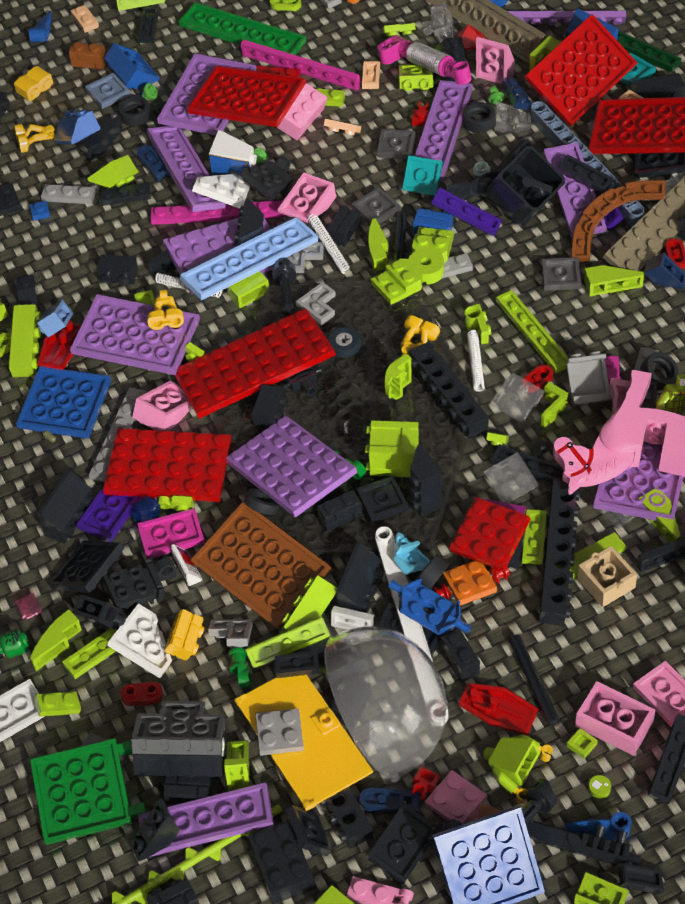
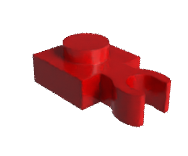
[412,101,430,126]
[411,766,441,800]

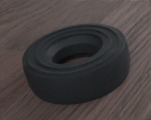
[244,489,280,515]

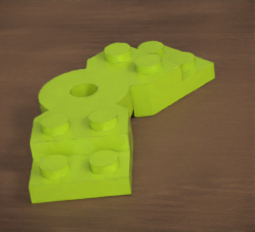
[371,227,454,305]

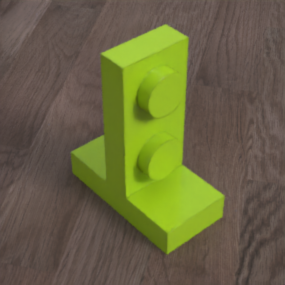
[224,740,250,792]

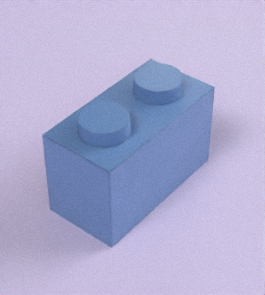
[37,299,73,337]

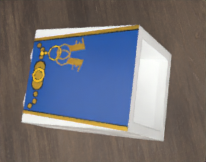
[209,130,257,176]

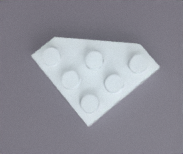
[192,174,250,208]
[107,603,172,678]

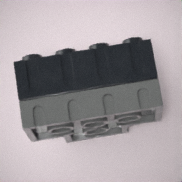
[131,701,226,777]

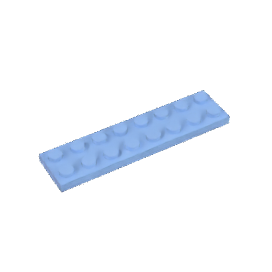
[180,217,318,300]

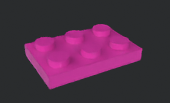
[137,508,205,559]

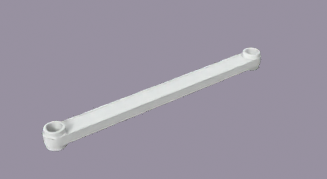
[375,526,449,726]

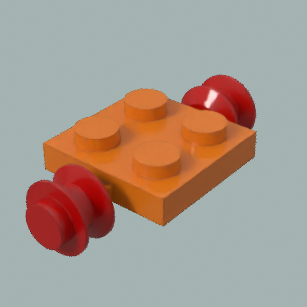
[432,561,510,606]

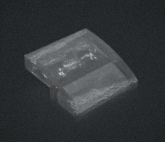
[494,102,531,132]
[490,373,545,423]

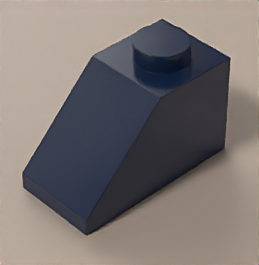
[644,253,685,289]

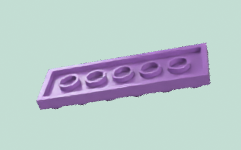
[543,142,607,239]
[138,782,274,857]

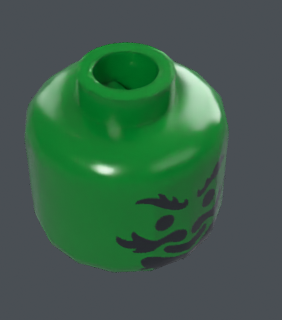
[0,629,29,659]

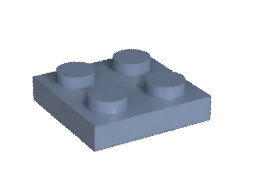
[85,73,130,109]

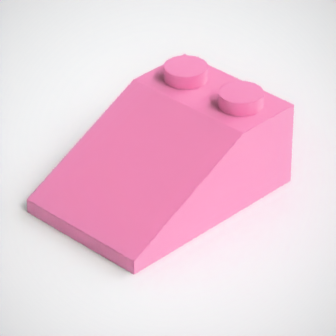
[476,37,515,84]
[277,173,336,223]
[132,381,192,431]

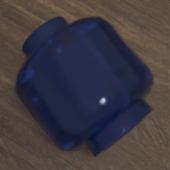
[130,495,161,523]

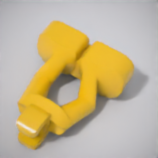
[14,124,55,153]
[147,290,184,330]
[400,315,440,356]

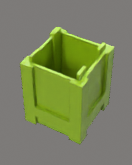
[365,421,419,477]

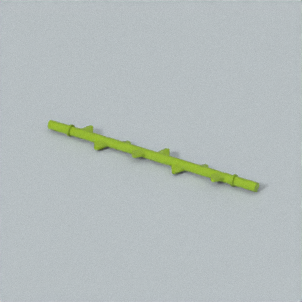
[112,804,282,904]

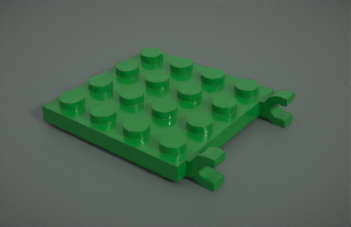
[30,739,147,845]

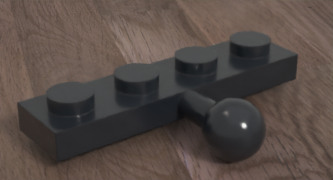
[491,438,564,484]
[647,714,685,804]

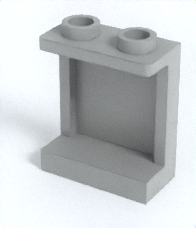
[566,351,612,406]

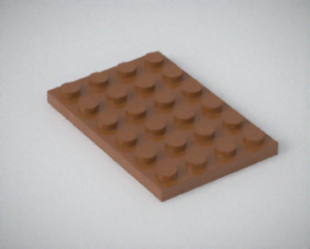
[191,501,332,631]

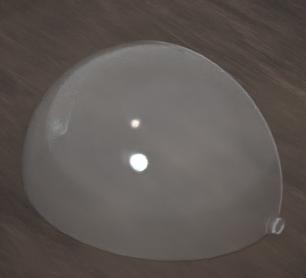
[325,626,446,782]

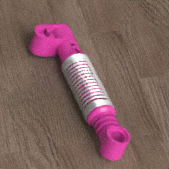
[377,35,472,85]

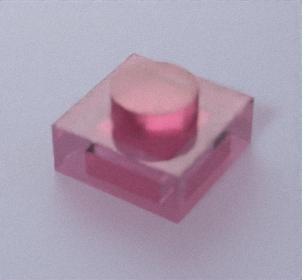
[15,593,42,620]

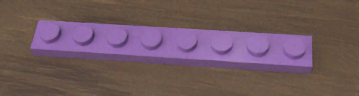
[508,11,626,25]

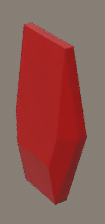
[38,321,82,370]
[458,683,539,736]

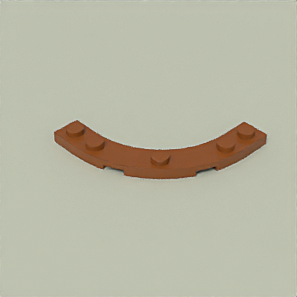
[572,180,666,262]

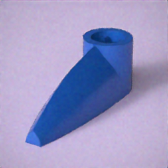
[29,11,52,43]
[566,812,631,840]

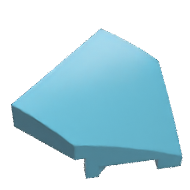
[393,532,430,575]

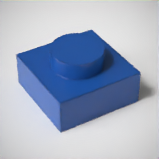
[30,201,50,221]

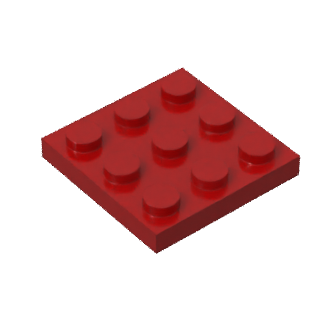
[449,497,531,571]

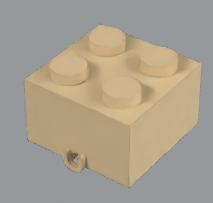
[578,546,637,607]

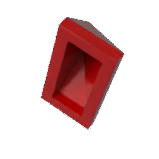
[455,24,486,51]

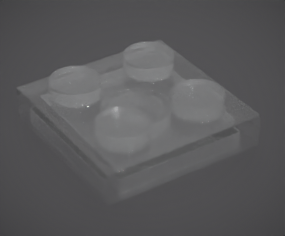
[484,452,538,503]

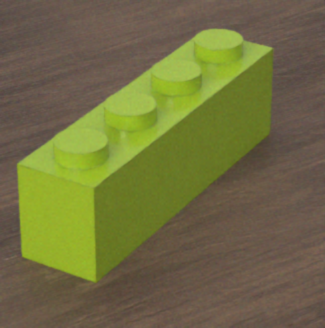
[9,304,41,377]

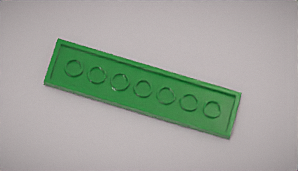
[179,2,306,55]

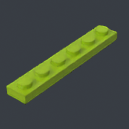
[496,290,569,374]

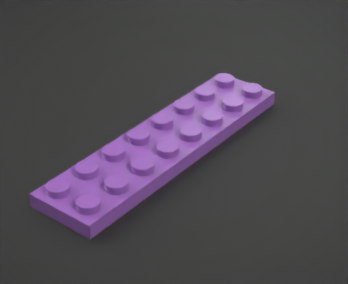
[415,80,473,182]
[147,126,226,212]

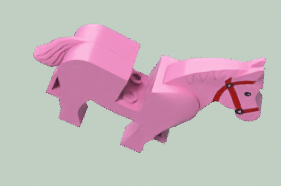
[553,370,685,495]

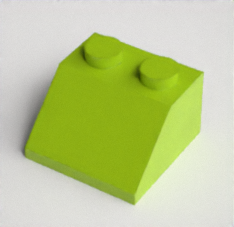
[87,155,139,188]

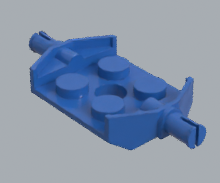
[388,578,472,636]

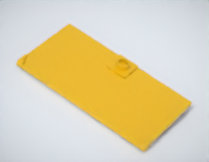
[235,675,373,811]

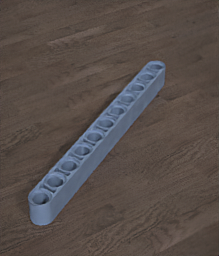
[531,101,644,227]

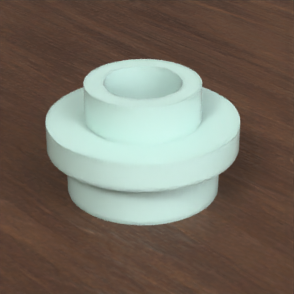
[473,161,490,177]

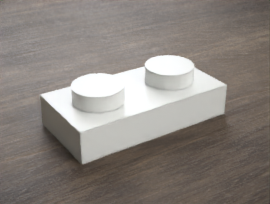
[331,606,374,635]

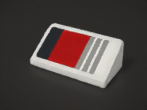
[171,544,202,586]

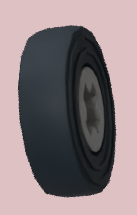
[328,327,361,358]

